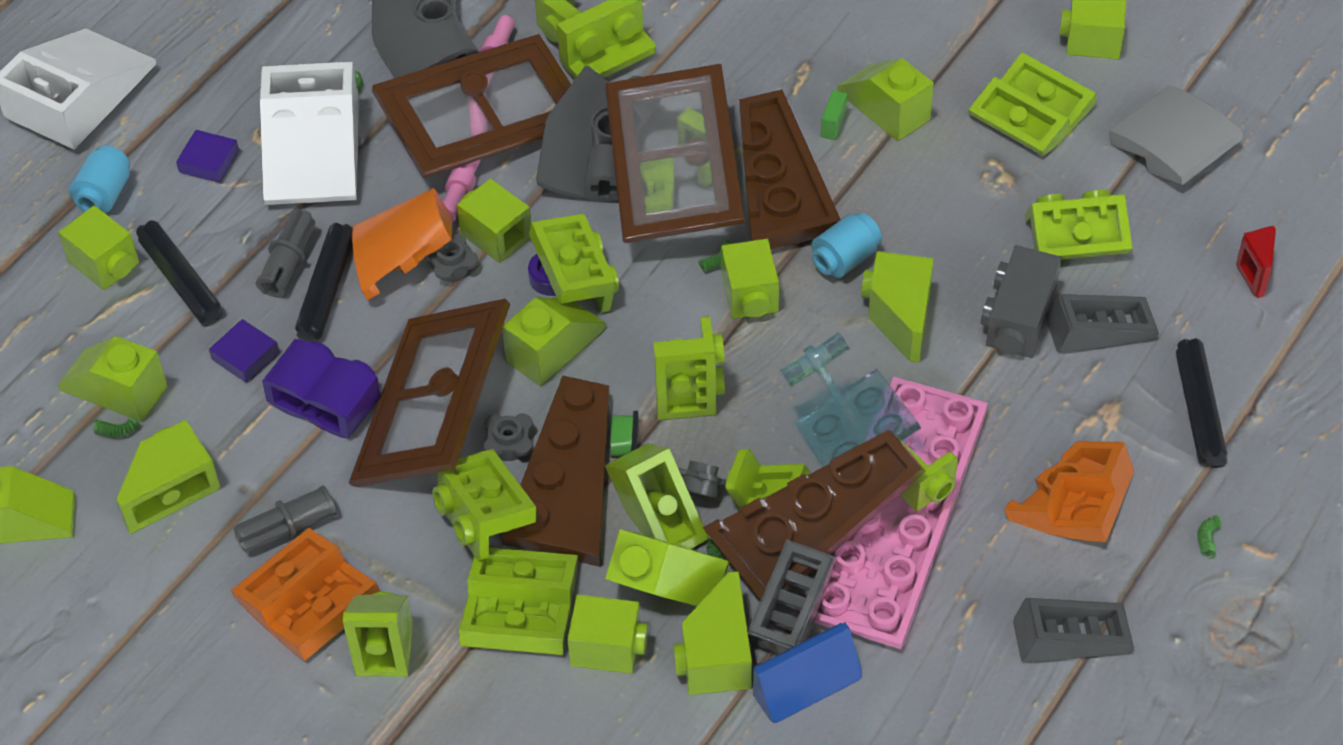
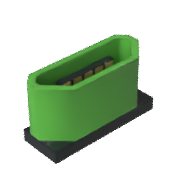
[610,411,639,457]

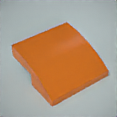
[231,527,381,661]

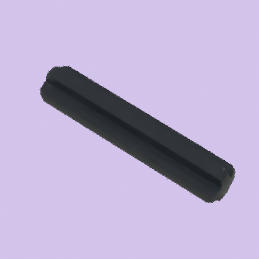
[136,220,222,325]
[295,223,353,342]
[1176,338,1227,467]

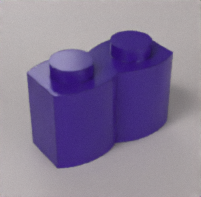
[262,339,380,439]

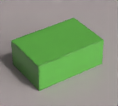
[821,90,848,141]

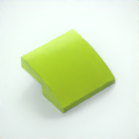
[968,52,1097,156]
[459,548,578,655]

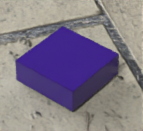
[176,130,239,183]
[209,319,279,382]

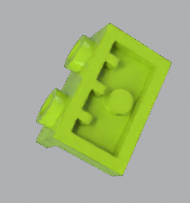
[557,0,656,79]
[1025,189,1133,260]
[529,213,619,313]
[653,316,725,420]
[432,449,536,561]

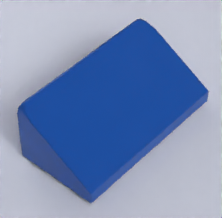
[753,622,862,723]

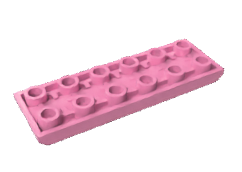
[814,376,988,649]

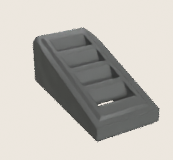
[1047,294,1159,352]
[747,539,836,655]
[1013,598,1134,662]

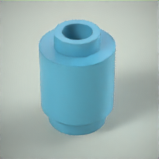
[69,145,130,213]
[812,212,882,278]

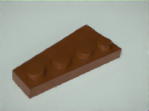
[739,89,841,250]
[501,375,610,567]
[702,430,926,600]

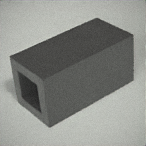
[980,245,1061,358]

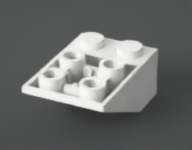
[0,28,157,150]
[260,61,359,205]

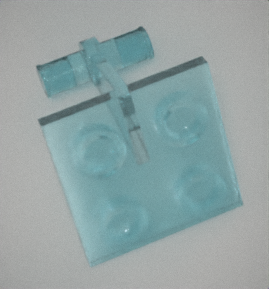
[780,332,921,466]

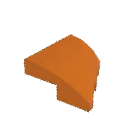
[352,188,452,300]
[1004,441,1134,542]

